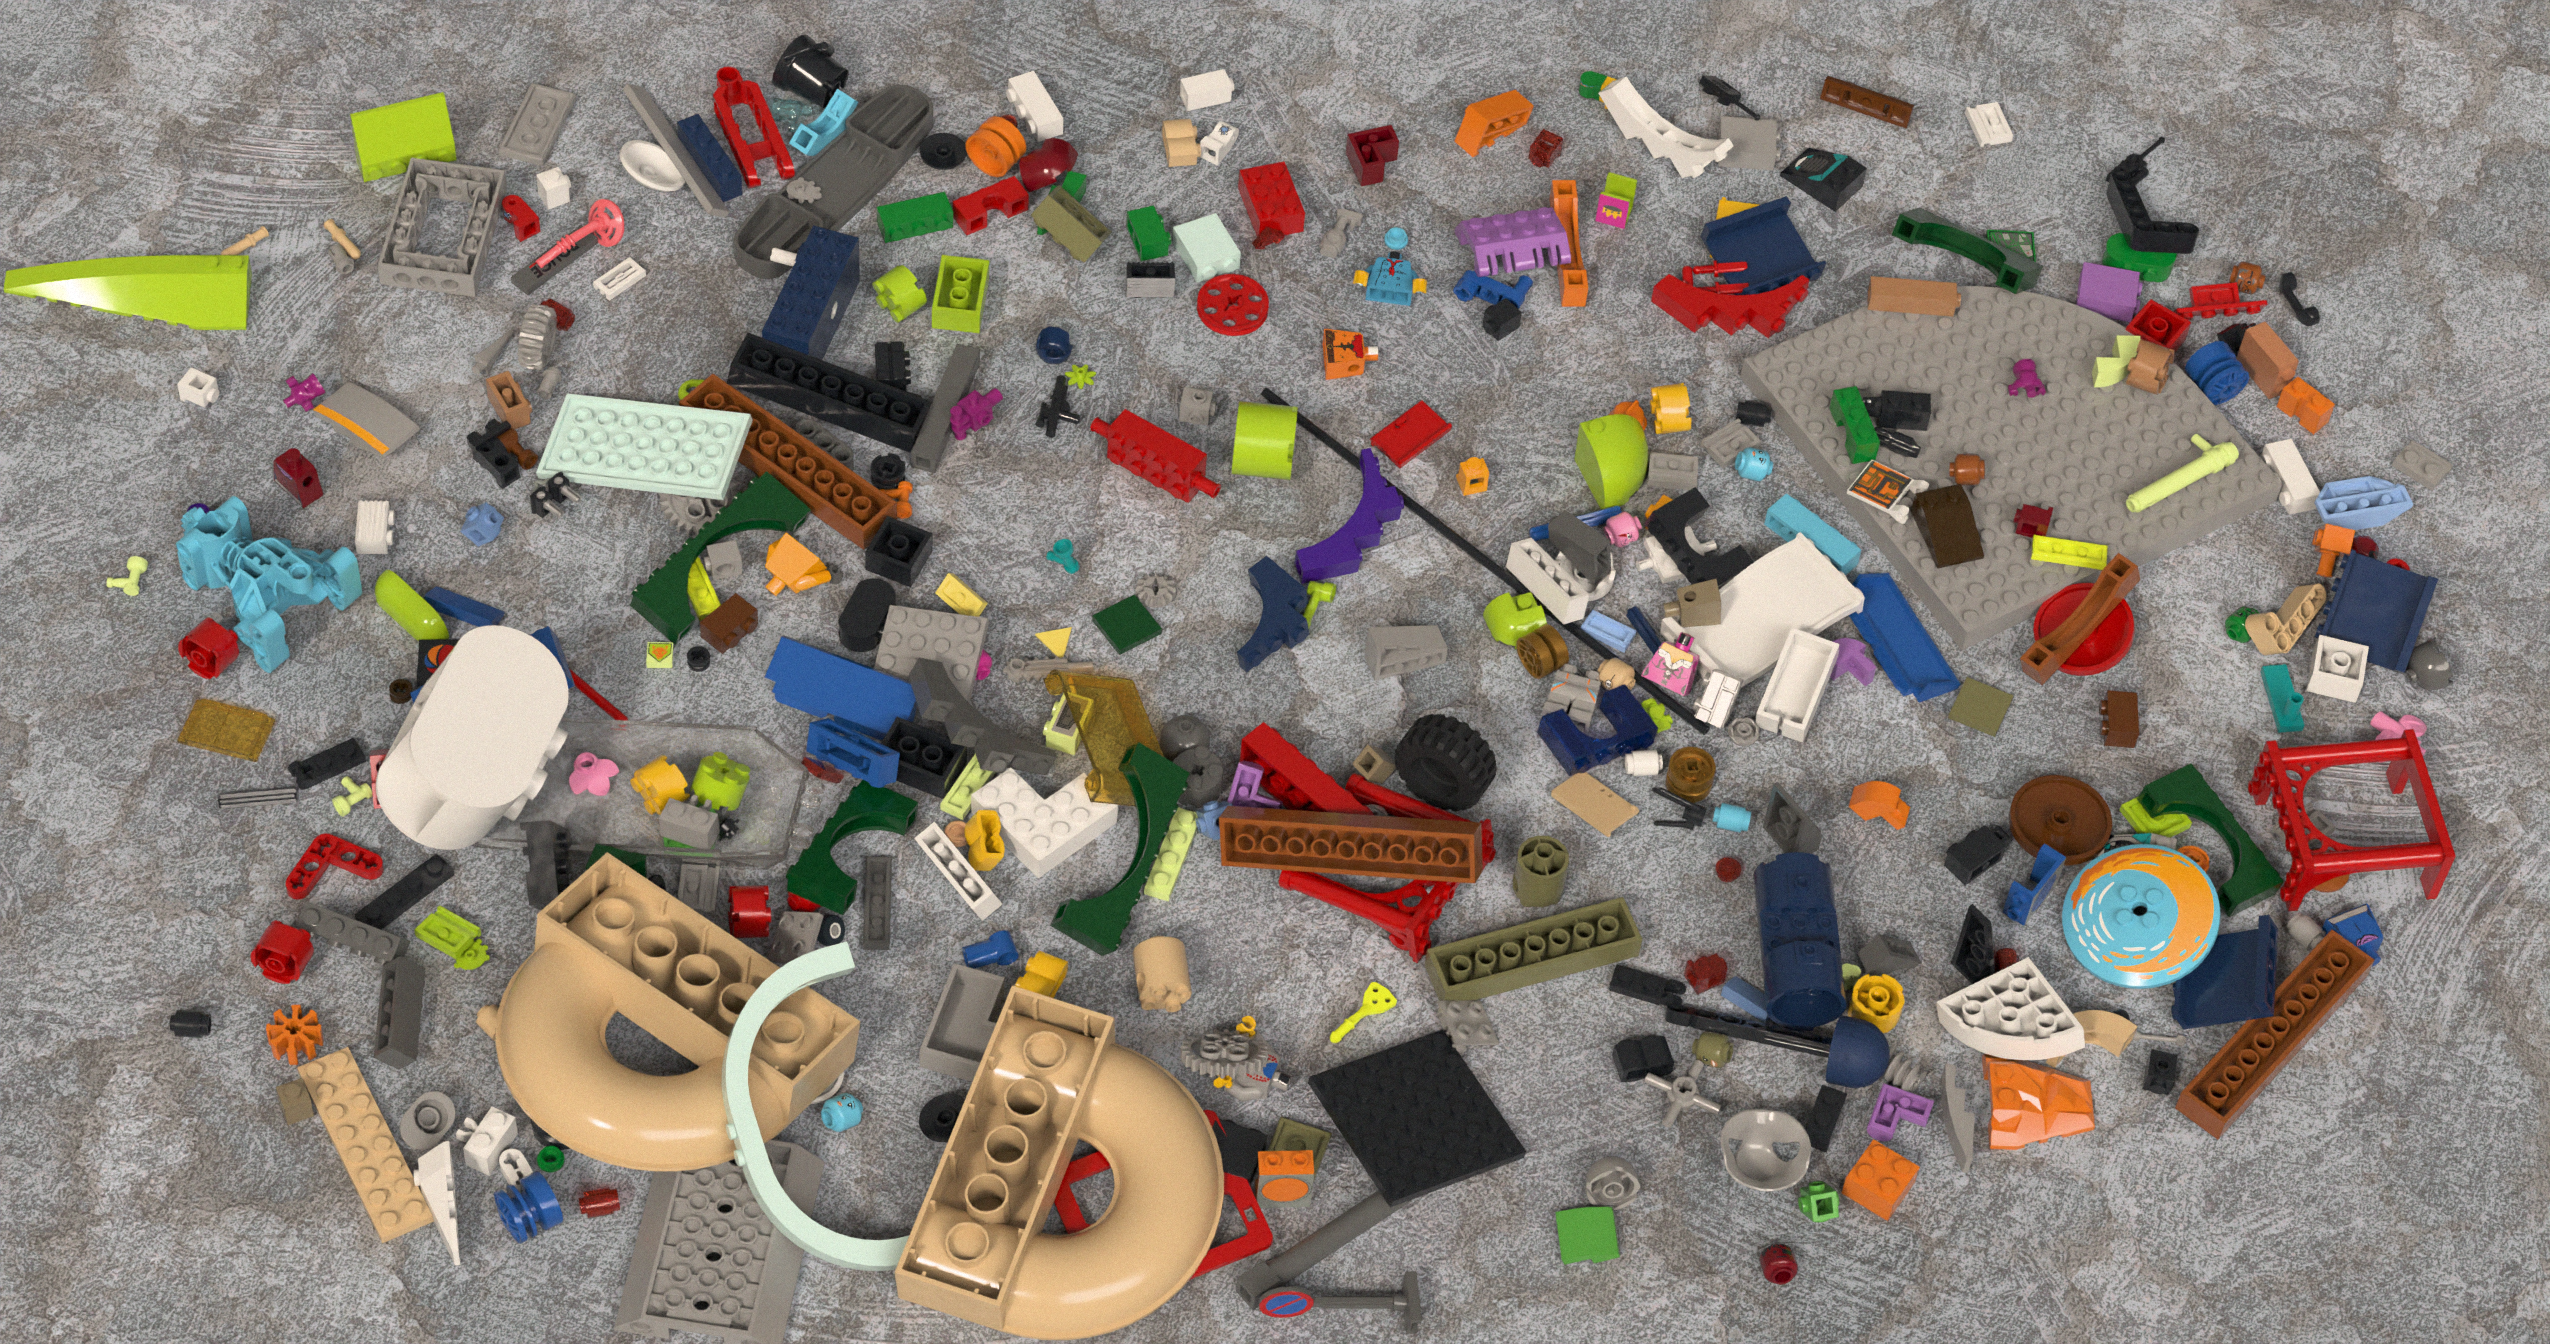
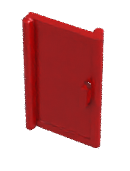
[1370,400,1452,468]

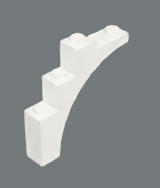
[1598,77,1733,178]

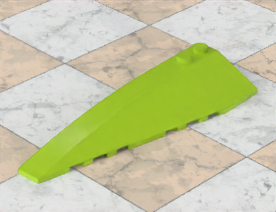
[4,255,252,330]

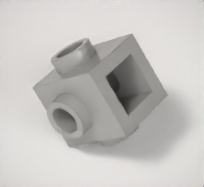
[1179,387,1216,426]

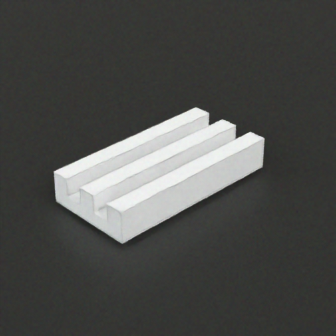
[593,257,646,301]

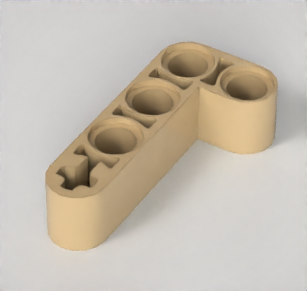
[2245,584,2326,655]

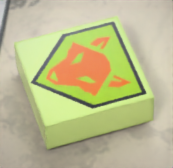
[646,642,674,668]

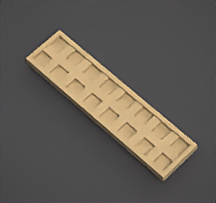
[297,1047,434,1243]

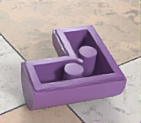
[1227,761,1283,809]
[1867,1083,1934,1141]

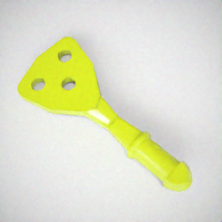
[1329,982,1397,1043]

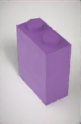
[2076,262,2143,322]

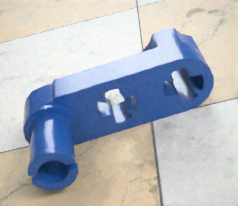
[1453,270,1533,309]

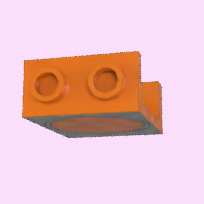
[1254,1150,1314,1208]

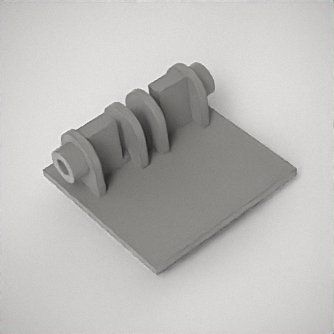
[1437,1000,1499,1054]

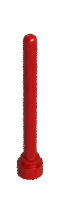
[569,668,628,725]

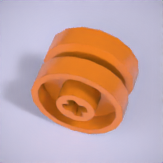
[966,116,1026,178]

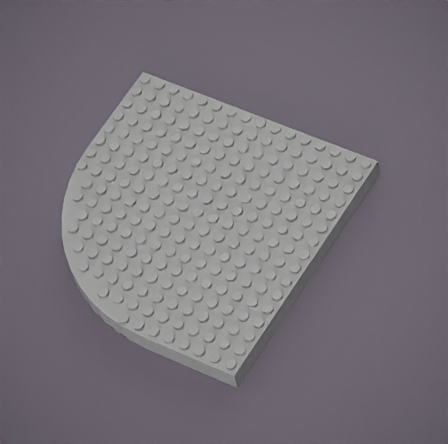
[1740,286,2283,650]

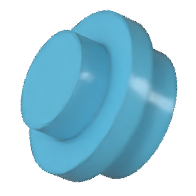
[1384,227,1408,250]

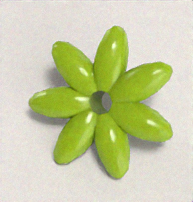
[1065,364,1096,389]

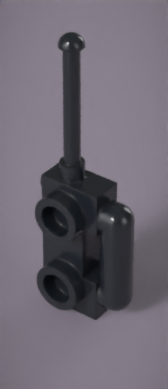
[1699,75,1761,121]
[2106,137,2165,185]

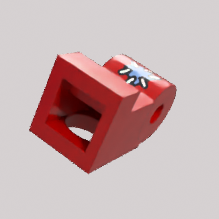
[502,195,541,242]

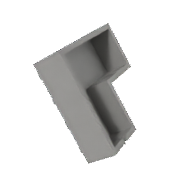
[920,963,1005,1082]

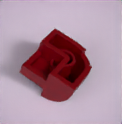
[1019,138,1078,192]

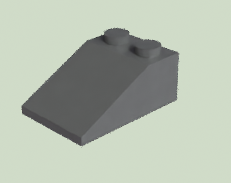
[1763,782,1822,854]

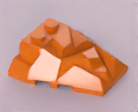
[1982,1054,2095,1150]

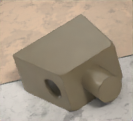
[1663,579,1721,627]

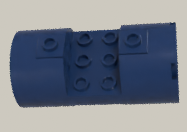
[1753,852,1846,1031]

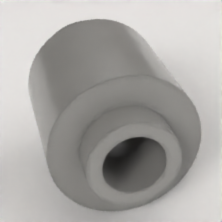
[2286,913,2326,951]

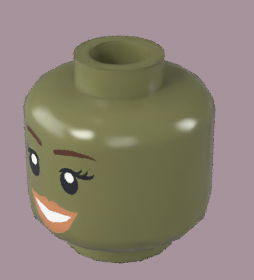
[1692,1031,1733,1068]

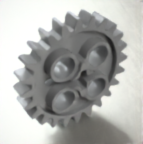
[660,481,739,537]
[1180,1029,1268,1079]

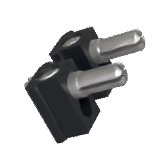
[530,472,582,518]

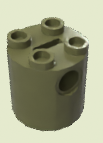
[1513,835,1569,907]

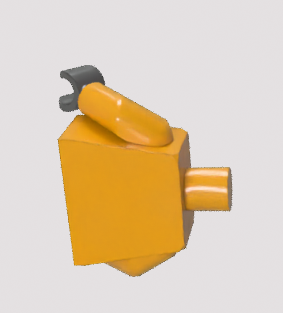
[765,530,844,596]

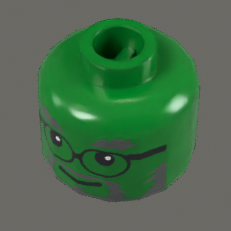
[2225,606,2259,643]

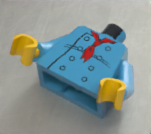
[1353,251,1427,306]

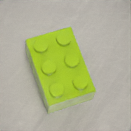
[932,255,990,334]

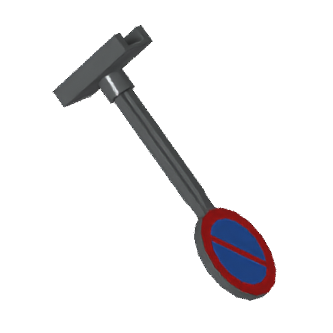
[1259,1271,1422,1334]

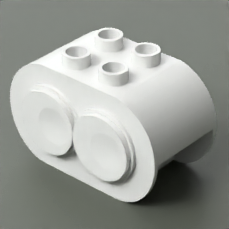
[376,625,569,850]

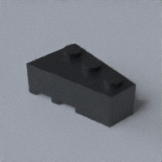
[520,820,572,910]

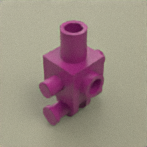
[950,388,1003,440]

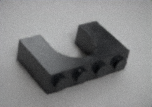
[1644,487,1754,589]

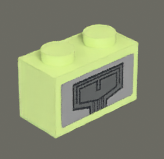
[1043,693,1093,755]

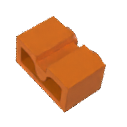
[2276,376,2335,435]

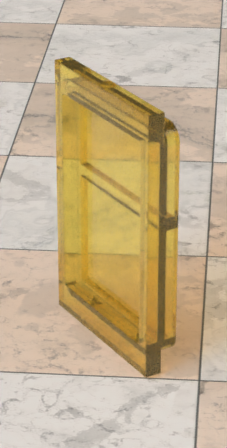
[177,699,275,762]

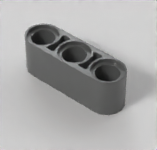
[796,418,854,471]

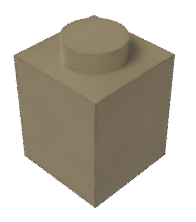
[1352,745,1396,784]
[275,1078,314,1125]

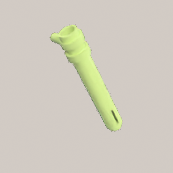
[2126,434,2239,513]

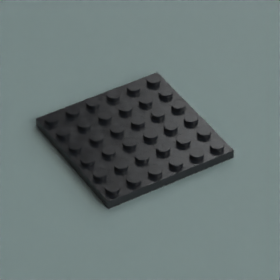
[1308,1030,1526,1208]

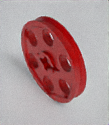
[1197,274,1269,336]

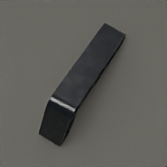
[2106,170,2199,254]

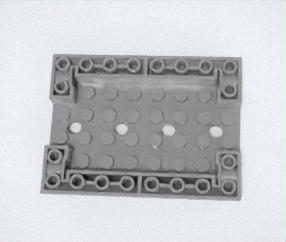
[614,1140,824,1344]

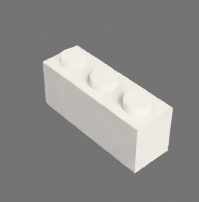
[1006,71,1064,142]
[2260,439,2320,515]

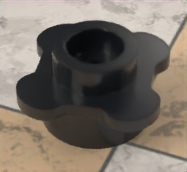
[718,816,740,841]

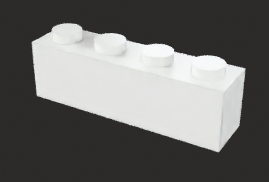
[1506,538,1589,624]
[914,822,1002,921]

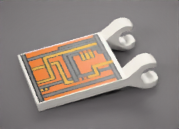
[1847,460,1929,524]

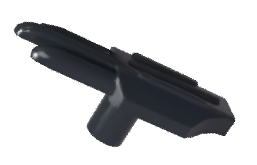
[1874,427,1921,458]

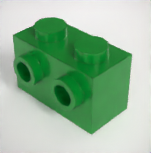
[1126,205,1172,262]

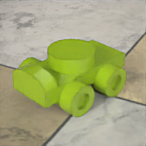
[1638,698,1673,733]

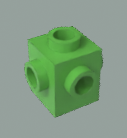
[1798,1181,1839,1222]

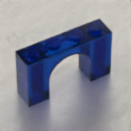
[1537,684,1658,776]

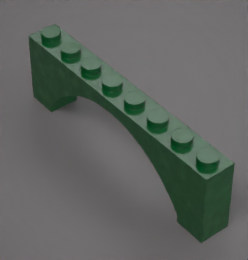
[630,471,811,645]
[1050,742,1189,956]

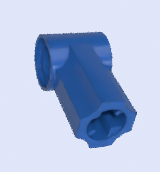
[962,930,1019,969]

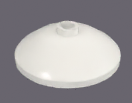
[620,140,685,192]

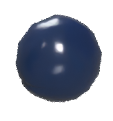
[1036,326,1073,365]

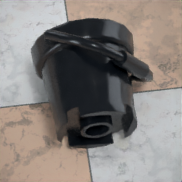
[772,34,849,109]

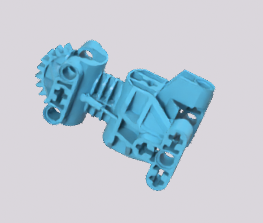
[176,496,362,673]

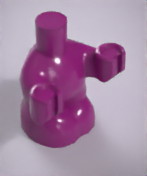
[2008,359,2046,398]
[283,373,326,412]

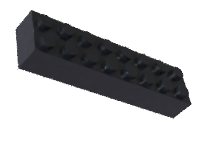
[727,332,931,453]

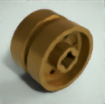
[1516,624,1569,679]
[1665,747,1716,803]

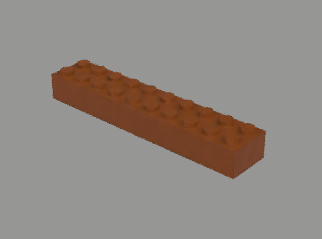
[679,374,897,550]
[1219,806,1483,884]
[2175,930,2375,1140]

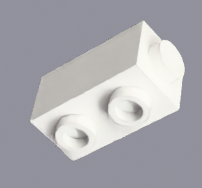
[1180,69,1234,111]

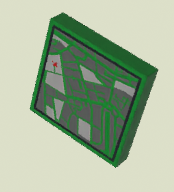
[1986,229,2036,262]

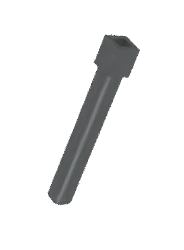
[1236,1190,1409,1310]

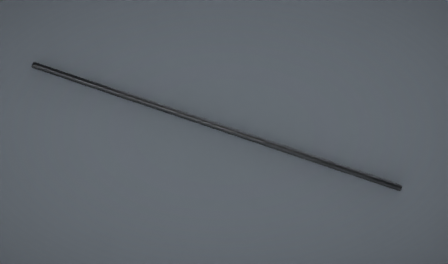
[1261,388,1710,735]

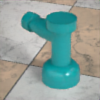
[1046,539,1080,574]

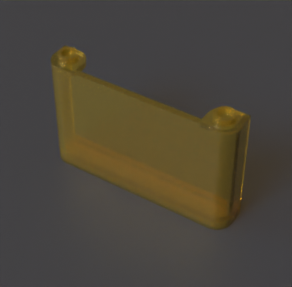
[1044,669,1164,807]

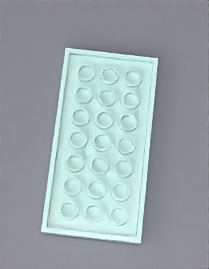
[536,393,753,500]

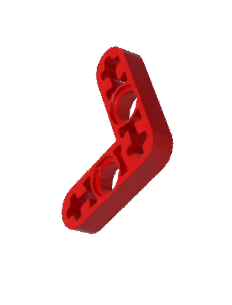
[285,833,384,900]

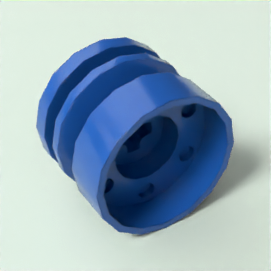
[2185,341,2250,405]
[494,1171,563,1244]

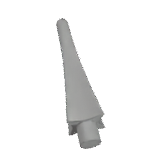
[472,329,514,375]

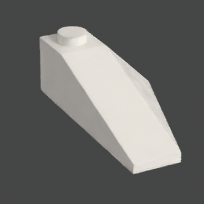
[414,1141,460,1265]

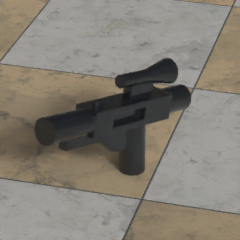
[1035,375,1080,438]

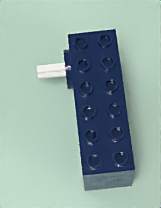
[762,225,860,360]

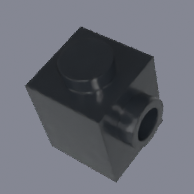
[1482,298,1522,341]
[2142,1049,2177,1095]

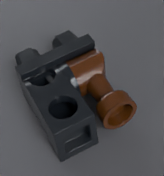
[467,419,538,489]

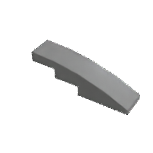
[1941,1064,1975,1173]

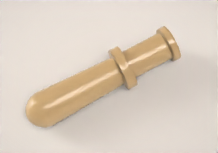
[323,219,361,260]
[220,226,269,255]

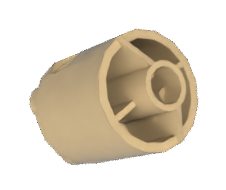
[1132,936,1192,1012]

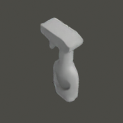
[1319,209,1363,258]

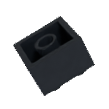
[865,516,933,587]

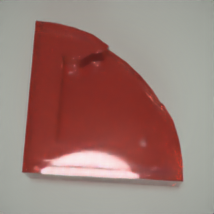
[1252,227,1285,249]

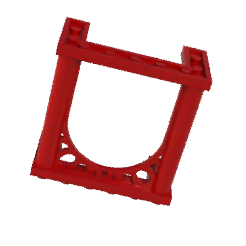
[2248,729,2456,912]

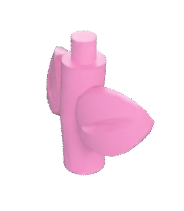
[2370,711,2427,763]

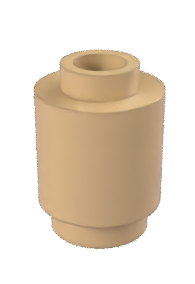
[476,1004,499,1041]

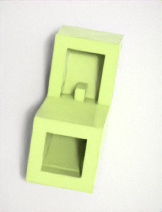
[2092,335,2141,388]

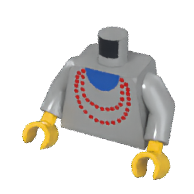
[1213,1016,1292,1102]

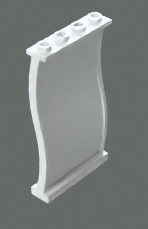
[1660,532,1865,687]

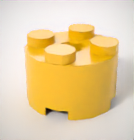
[1650,383,1691,434]
[630,755,690,815]
[1848,974,1905,1033]

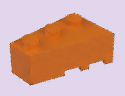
[1454,90,1534,157]

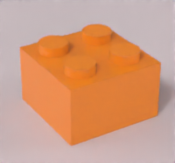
[1842,1139,1920,1221]

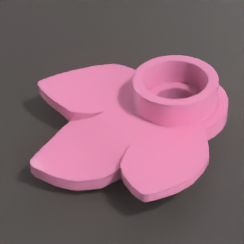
[569,752,619,796]

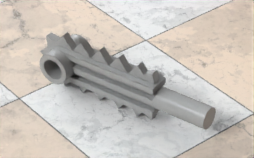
[1003,656,1093,682]

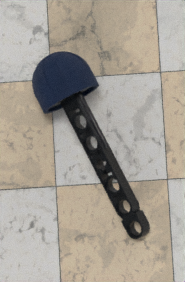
[1665,1004,1890,1088]

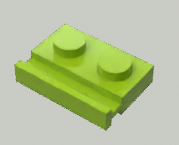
[414,905,481,959]

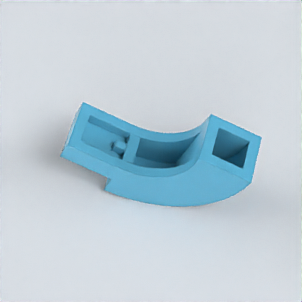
[789,89,859,156]

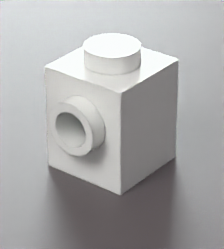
[536,167,571,210]

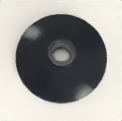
[920,133,967,170]
[919,1094,965,1142]

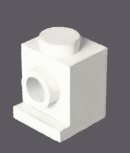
[177,368,219,407]

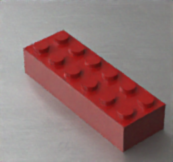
[1240,722,1374,815]

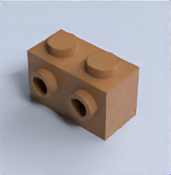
[486,371,532,430]

